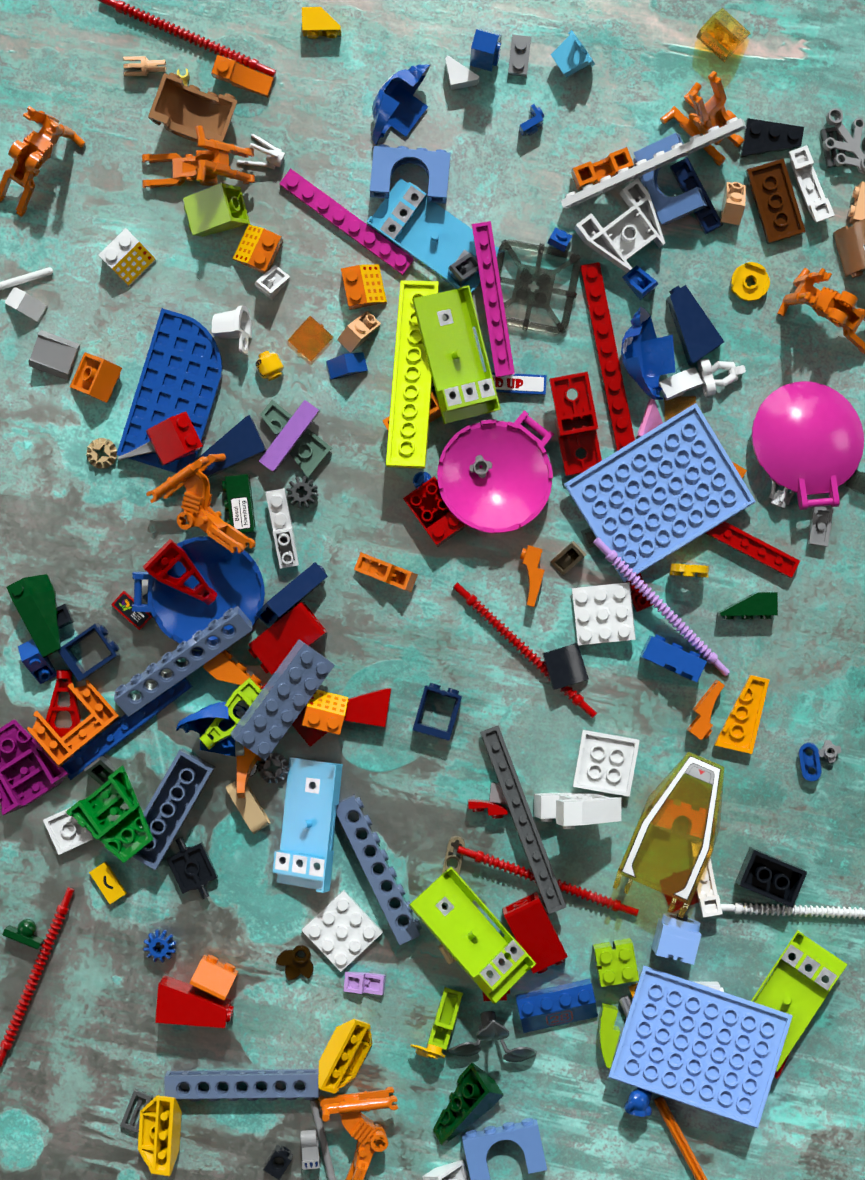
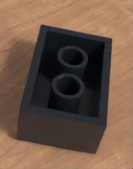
[735,847,807,908]

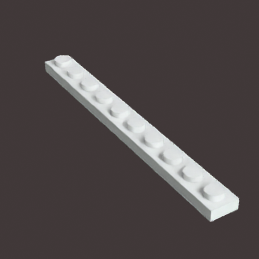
[561,117,747,209]

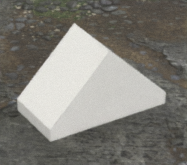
[445,55,480,90]
[255,265,290,300]
[5,287,48,322]

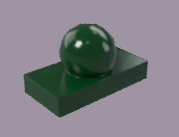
[2,919,44,949]

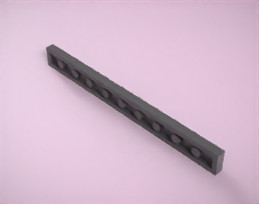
[480,725,566,914]

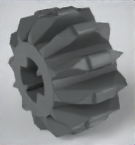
[286,476,319,509]

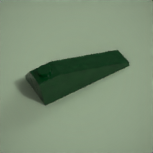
[6,574,61,658]
[433,1063,503,1146]

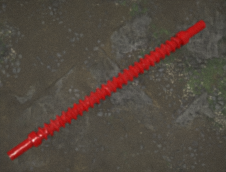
[98,0,276,77]
[452,582,597,718]
[456,846,639,916]
[0,887,75,1067]

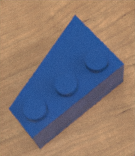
[470,29,502,72]

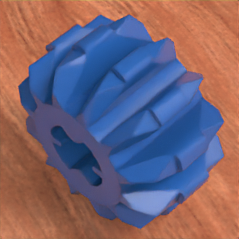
[143,929,176,963]

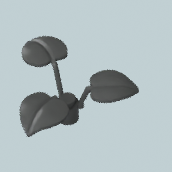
[447,1011,537,1062]

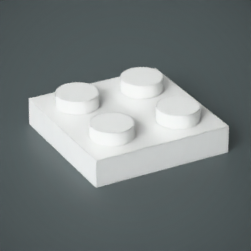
[43,807,94,855]

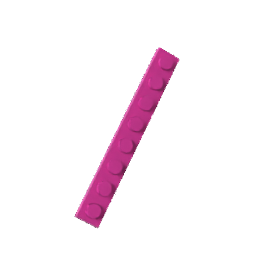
[279,168,414,275]
[472,221,515,378]

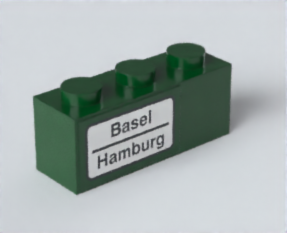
[222,474,256,533]

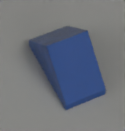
[622,265,658,300]
[326,352,368,380]

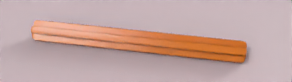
[654,1096,707,1180]

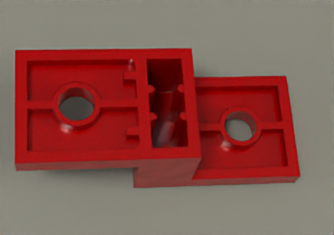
[549,371,602,476]

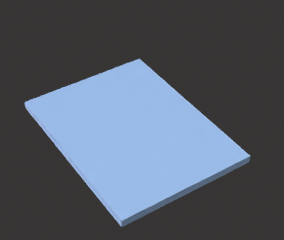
[564,403,756,582]
[608,965,793,1129]

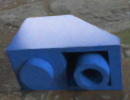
[18,639,57,684]

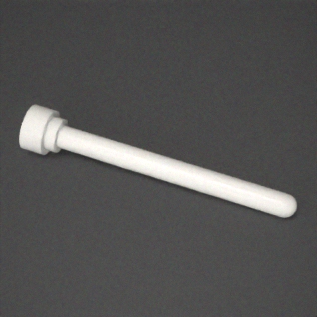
[0,267,53,290]

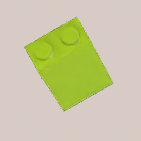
[183,183,250,237]

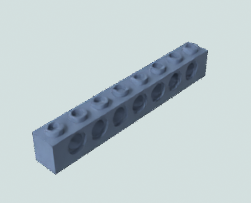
[114,606,253,717]
[336,794,422,945]
[164,1069,320,1102]

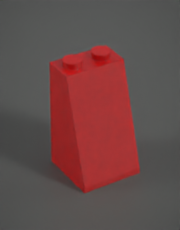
[248,602,327,675]
[502,891,568,974]
[155,976,234,1028]

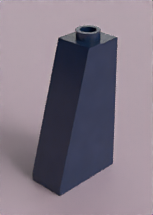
[667,285,725,366]
[194,415,267,478]
[256,562,328,628]

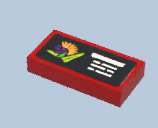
[111,591,153,630]

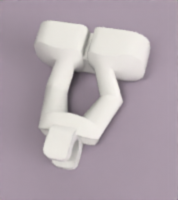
[697,359,746,397]

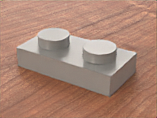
[508,34,531,77]
[807,506,834,547]

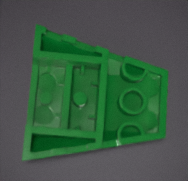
[66,765,154,863]

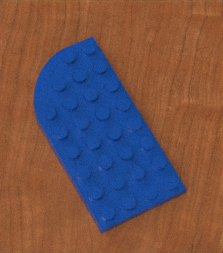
[116,308,223,473]

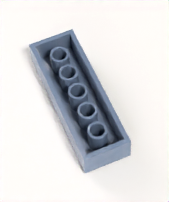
[230,639,335,761]
[133,748,216,870]

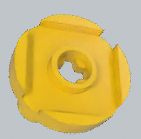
[730,262,770,302]
[670,564,709,578]

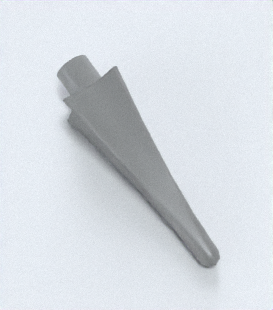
[118,441,156,461]

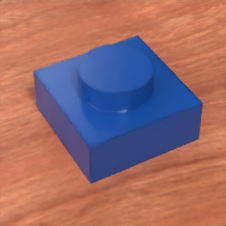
[547,227,572,252]

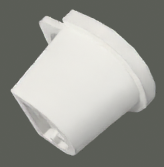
[212,306,252,355]

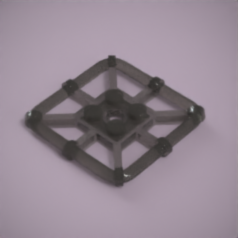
[497,239,581,334]

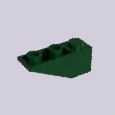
[717,592,778,619]

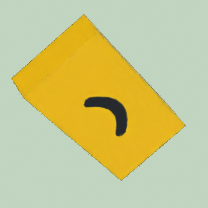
[89,861,127,904]

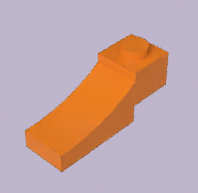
[211,55,274,98]
[520,545,545,607]
[354,552,418,592]
[687,680,725,740]
[237,746,261,799]

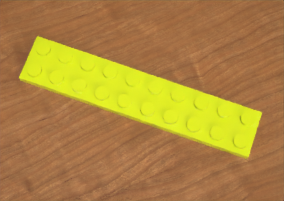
[386,281,439,469]

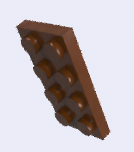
[746,158,806,244]

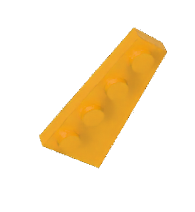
[714,675,770,754]

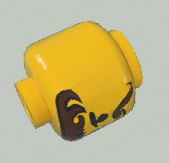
[255,351,284,381]

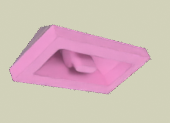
[636,399,663,437]

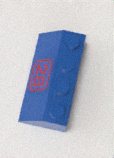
[515,979,598,1033]

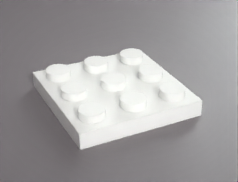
[572,582,636,645]
[573,729,640,797]
[302,890,383,972]

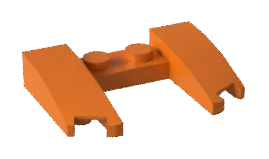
[27,680,119,768]

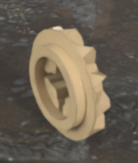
[86,438,117,469]

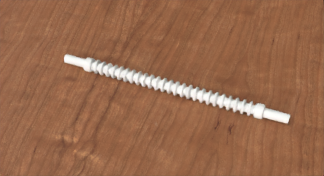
[721,902,865,919]

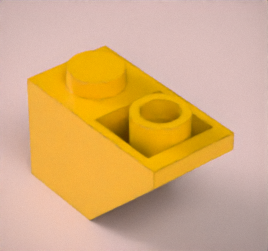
[302,7,342,39]

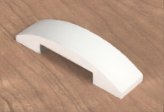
[789,145,835,223]
[688,838,722,918]

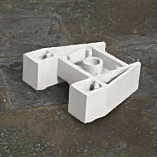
[573,178,665,273]
[534,793,621,829]

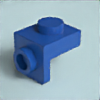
[519,104,544,136]

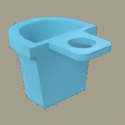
[551,30,595,78]

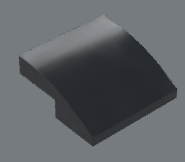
[542,643,589,690]

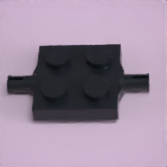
[167,837,218,899]

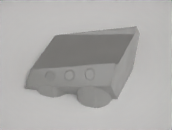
[29,330,80,380]

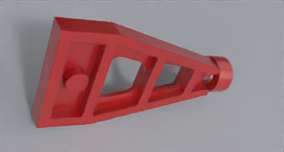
[143,539,217,605]
[46,670,82,738]

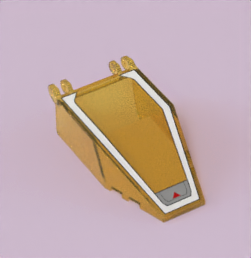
[613,751,724,918]

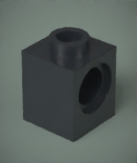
[263,1145,293,1180]

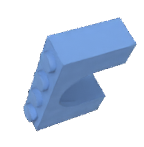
[633,133,708,225]
[370,144,451,204]
[462,1118,547,1180]

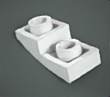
[659,367,703,400]

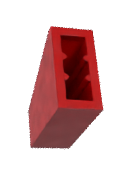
[344,687,391,727]

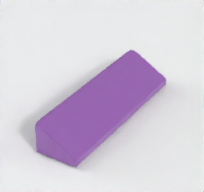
[259,400,320,473]

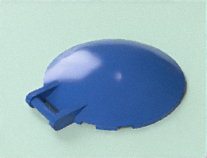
[132,536,265,650]

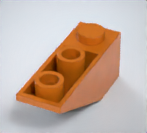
[203,650,262,689]

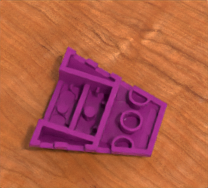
[0,719,69,815]

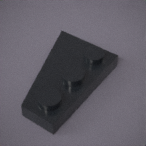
[740,118,804,158]

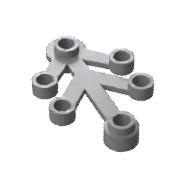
[823,108,865,174]

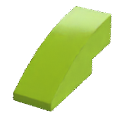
[427,987,463,1051]
[598,1002,621,1068]

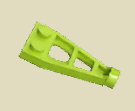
[199,677,262,750]

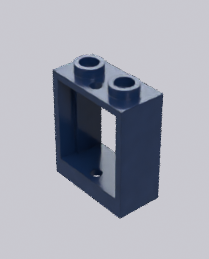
[58,623,120,682]
[412,683,462,741]

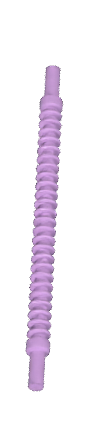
[593,537,730,676]

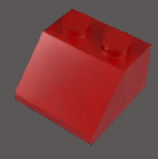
[146,411,203,466]

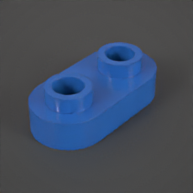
[799,742,822,781]

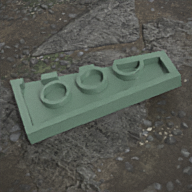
[260,400,332,478]

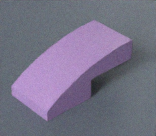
[344,972,386,995]

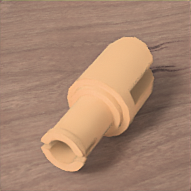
[123,56,166,76]

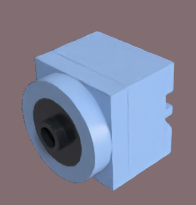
[651,913,701,965]

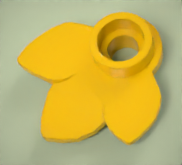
[410,1044,445,1059]

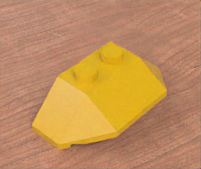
[318,1019,373,1094]
[138,1095,182,1176]

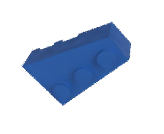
[640,634,707,682]

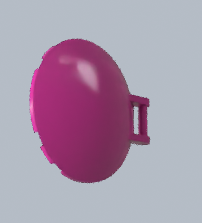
[751,381,864,510]
[437,410,554,533]

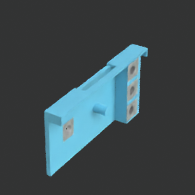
[367,178,503,294]
[273,757,343,893]

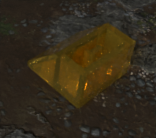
[696,8,751,63]

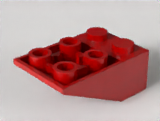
[403,476,467,547]

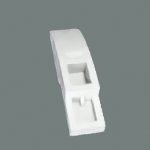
[266,488,299,569]

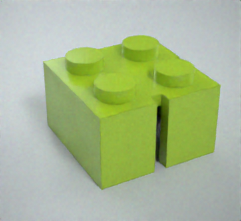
[593,938,639,987]

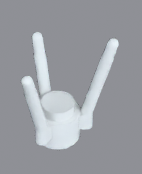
[237,134,285,170]
[769,480,795,508]

